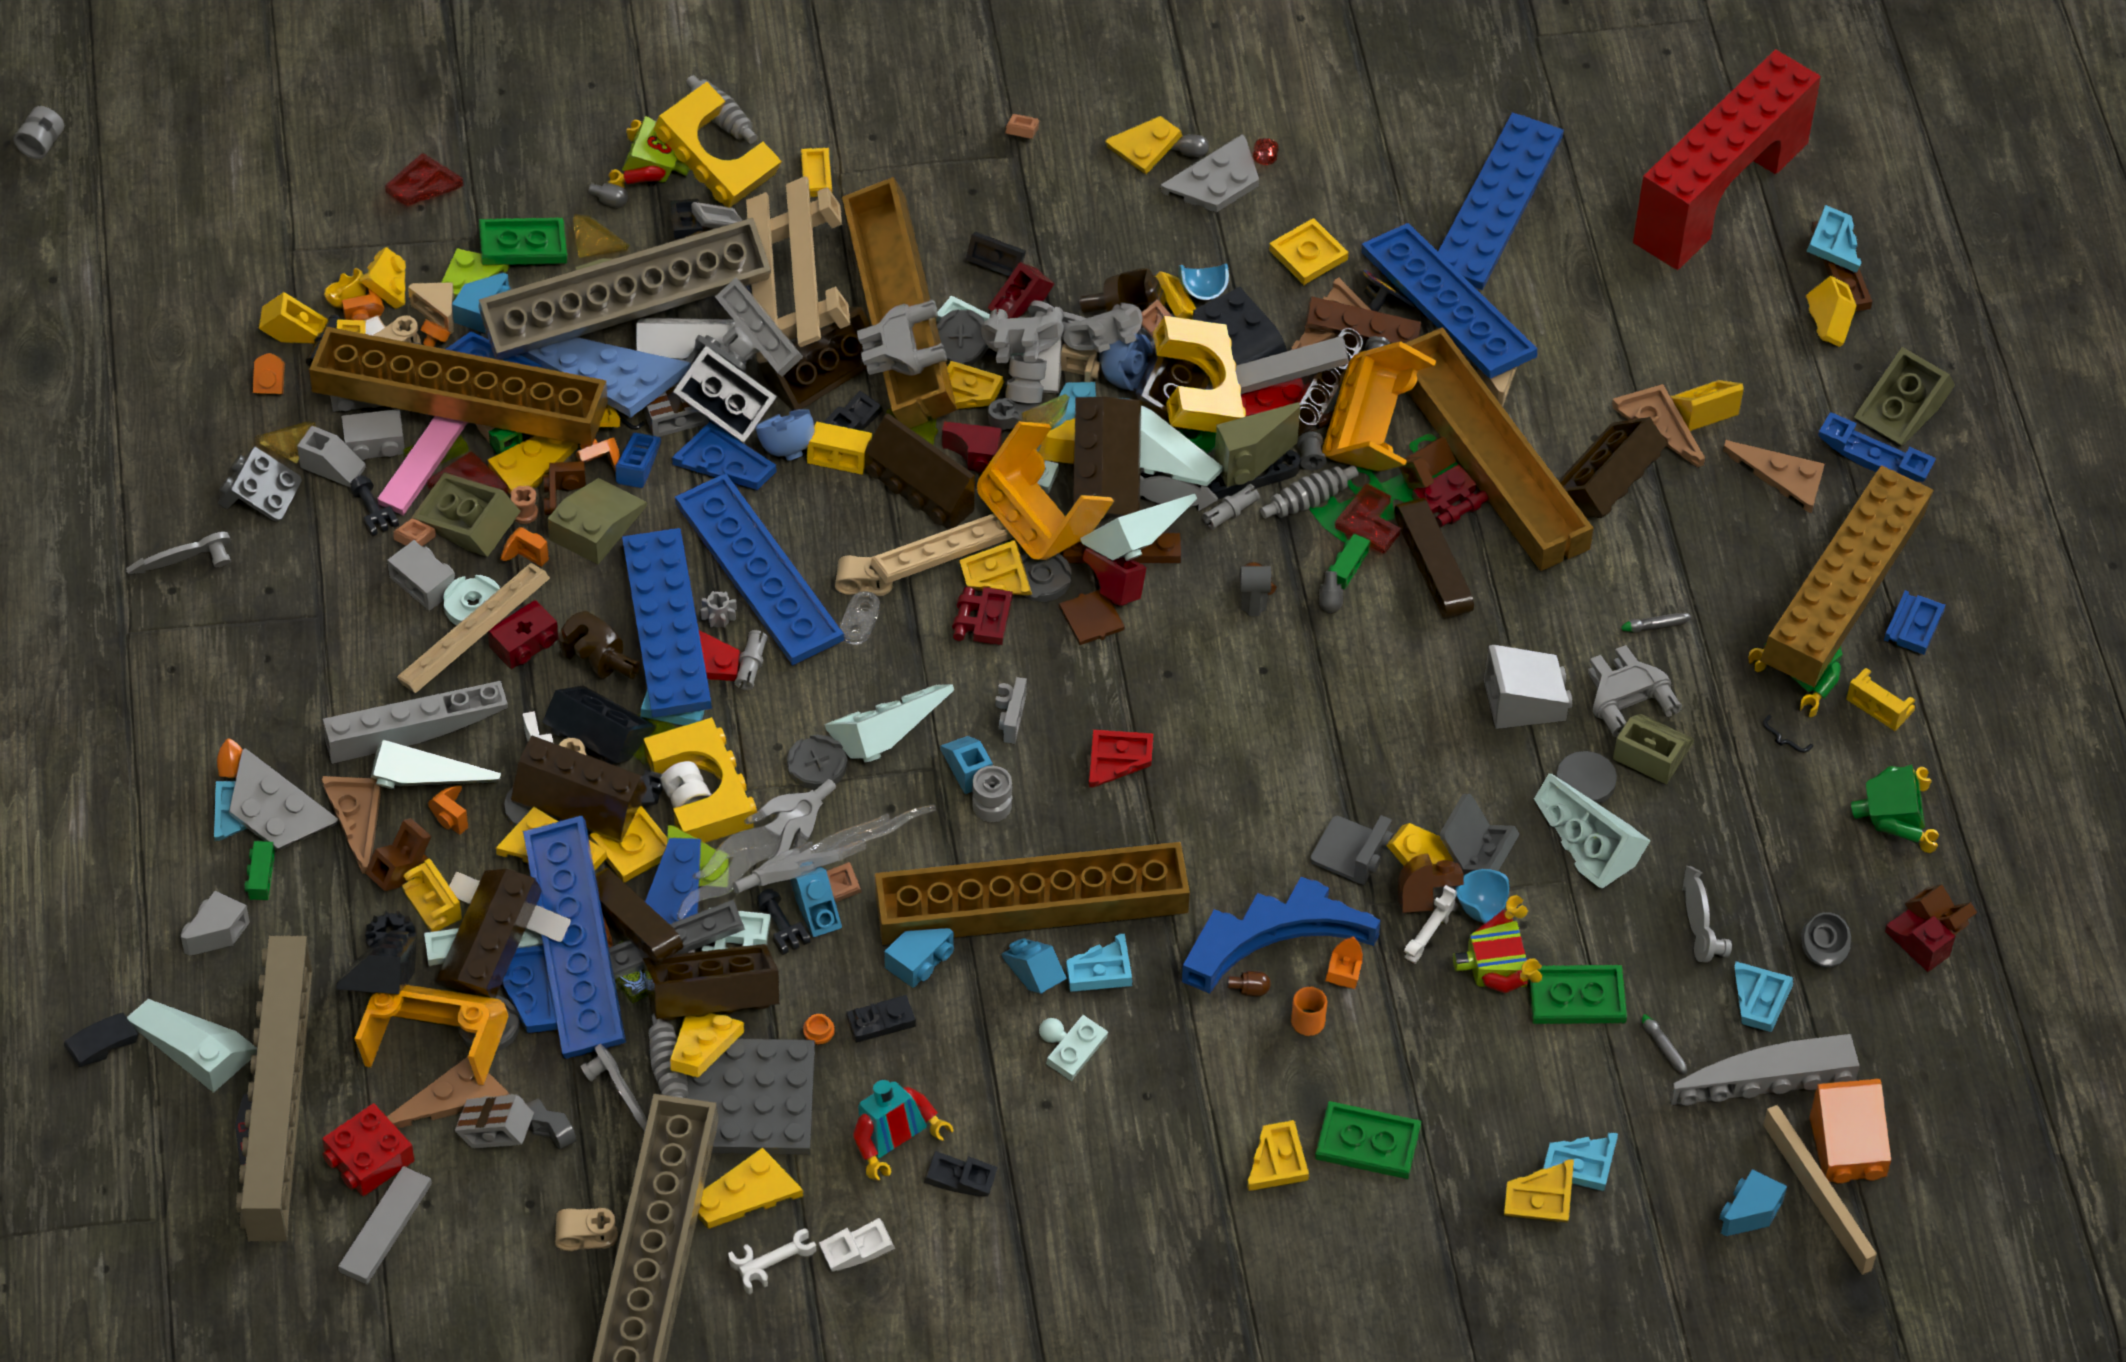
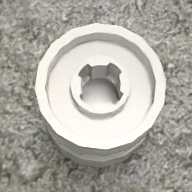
[661,761,711,808]

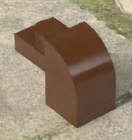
[365,818,432,891]
[1398,853,1464,913]
[1905,884,1977,935]

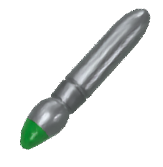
[1621,613,1692,633]
[1642,1014,1687,1074]

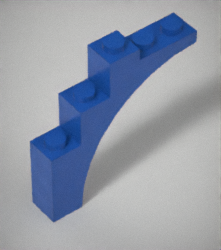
[1182,877,1381,993]

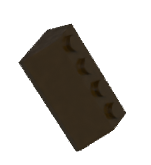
[757,306,871,411]
[1132,348,1210,430]
[1073,396,1141,518]
[865,413,975,530]
[1559,417,1668,518]
[511,735,647,843]
[436,869,542,998]
[643,944,780,1020]

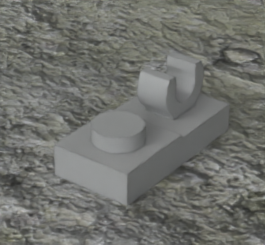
[995,677,1027,744]

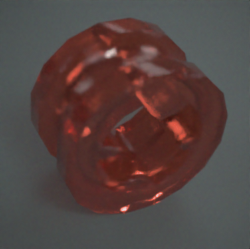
[1253,138,1279,165]

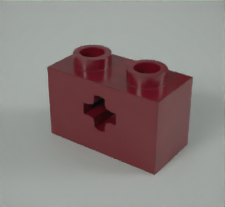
[488,599,559,670]

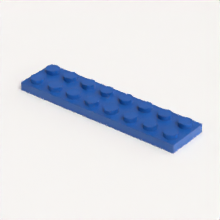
[1438,112,1564,290]
[1361,223,1537,379]
[675,473,844,665]
[622,528,712,718]
[523,816,626,1059]

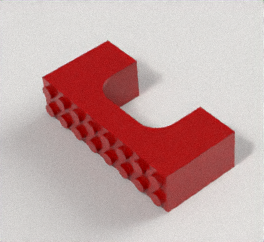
[1633,49,1821,271]

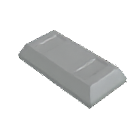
[691,202,743,228]

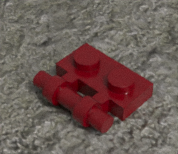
[1412,464,1489,527]
[952,587,1013,645]

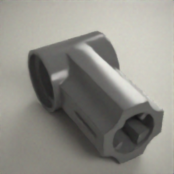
[1240,566,1271,616]

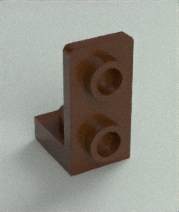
[1399,437,1456,489]
[544,461,586,515]

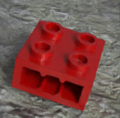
[322,1103,415,1197]

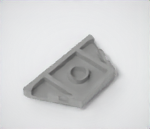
[1161,134,1259,213]
[229,748,338,851]

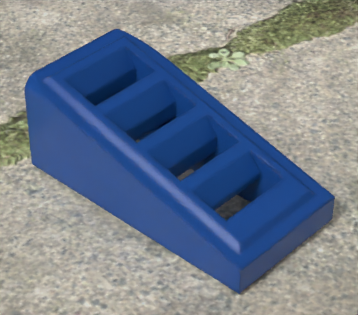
[616,432,661,488]

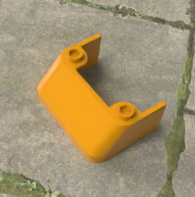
[1322,341,1436,472]
[977,421,1114,560]
[355,985,508,1085]

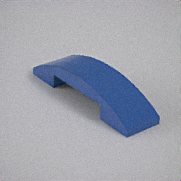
[1818,412,1936,482]

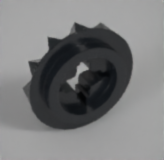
[365,910,416,947]

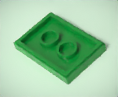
[479,218,567,265]
[1529,965,1627,1024]
[1315,1101,1422,1179]

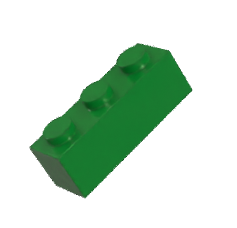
[1328,534,1370,590]
[245,841,275,900]

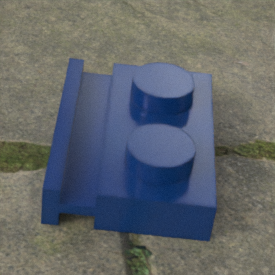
[1884,590,1945,655]

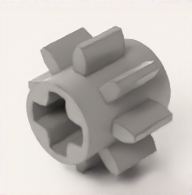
[701,591,737,628]

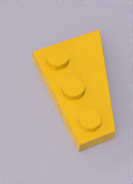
[697,1148,803,1229]

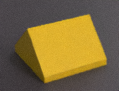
[1670,380,1744,431]

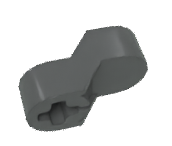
[988,398,1042,430]
[526,1098,577,1150]

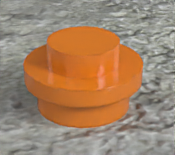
[803,1014,835,1044]

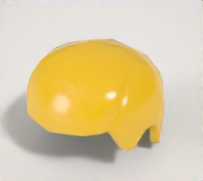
[324,268,367,309]

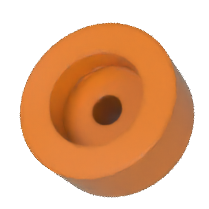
[420,319,451,347]

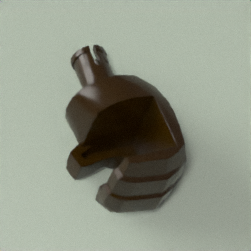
[1080,268,1166,313]
[558,611,641,679]

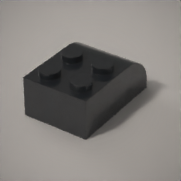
[1193,287,1287,366]

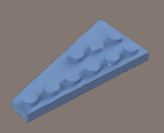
[519,337,691,417]

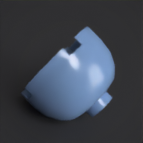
[1099,334,1152,391]
[755,409,815,460]

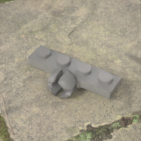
[715,278,803,376]

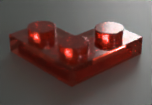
[1335,483,1401,554]

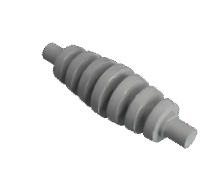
[686,75,757,144]
[1260,466,1358,519]
[649,1014,689,1098]

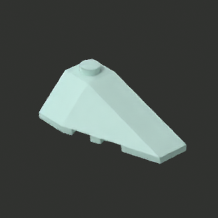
[1140,406,1223,486]
[1080,494,1197,561]
[825,684,954,762]
[371,740,501,789]
[1534,773,1650,888]
[127,999,257,1093]

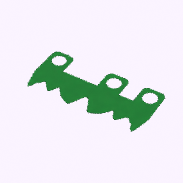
[1309,434,1458,543]

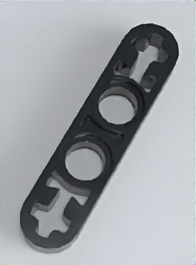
[1196,450,1300,500]

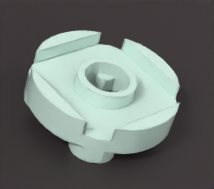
[444,575,500,625]

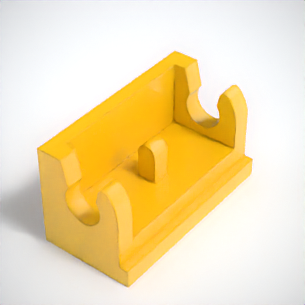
[807,422,872,475]
[1846,668,1915,731]
[402,858,462,932]

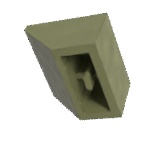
[1613,714,1694,785]

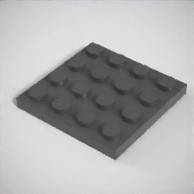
[685,1039,815,1155]

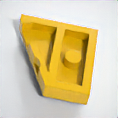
[1105,116,1182,174]
[360,247,406,309]
[947,361,1004,409]
[1504,1159,1574,1223]

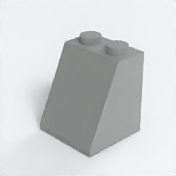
[1484,645,1572,729]

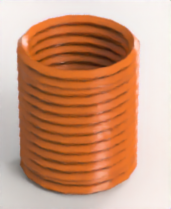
[1291,987,1327,1036]

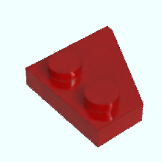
[699,630,740,681]
[1089,730,1153,788]

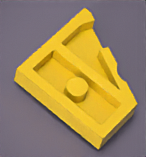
[959,540,1032,596]
[1386,823,1454,866]
[1247,1120,1309,1191]

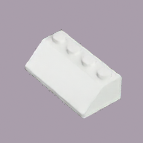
[637,318,753,364]

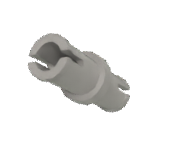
[1203,484,1260,530]
[734,630,768,690]

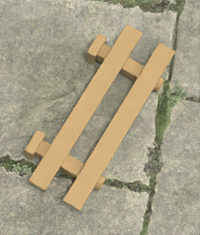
[746,176,850,364]

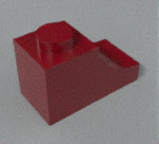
[988,262,1055,319]
[942,421,1001,472]
[1083,548,1147,605]
[1885,909,1956,972]

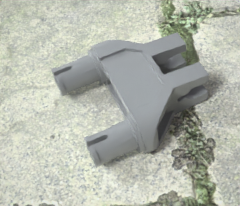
[857,299,947,375]
[1062,303,1143,353]
[981,307,1064,363]
[1588,645,1682,737]

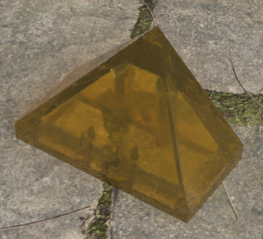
[573,214,630,258]
[1021,394,1070,429]
[255,420,316,464]

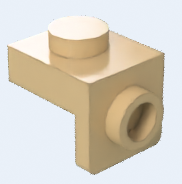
[1061,344,1101,382]

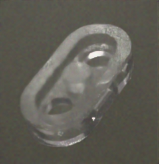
[840,591,880,645]

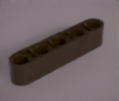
[1294,328,1363,437]
[1394,497,1474,619]
[595,868,684,965]

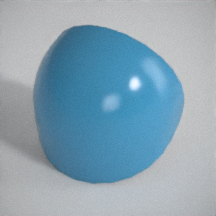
[1178,264,1229,300]
[1455,869,1509,923]

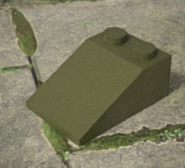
[1854,347,1955,446]
[1214,402,1300,487]
[411,472,521,557]
[547,478,647,565]

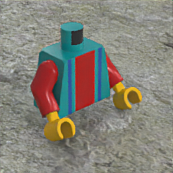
[853,1080,953,1181]

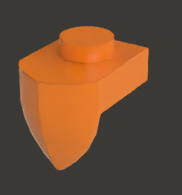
[342,287,384,321]
[253,353,285,394]
[576,438,620,473]
[501,527,549,567]
[217,738,243,778]
[428,786,468,835]
[1325,937,1363,989]

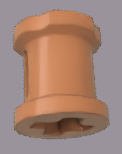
[511,486,538,524]

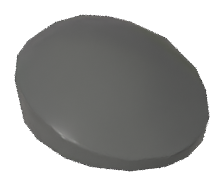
[1801,912,1851,967]

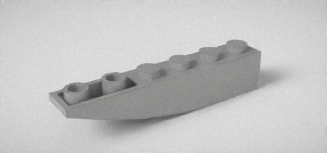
[323,681,508,764]
[1670,1034,1860,1106]

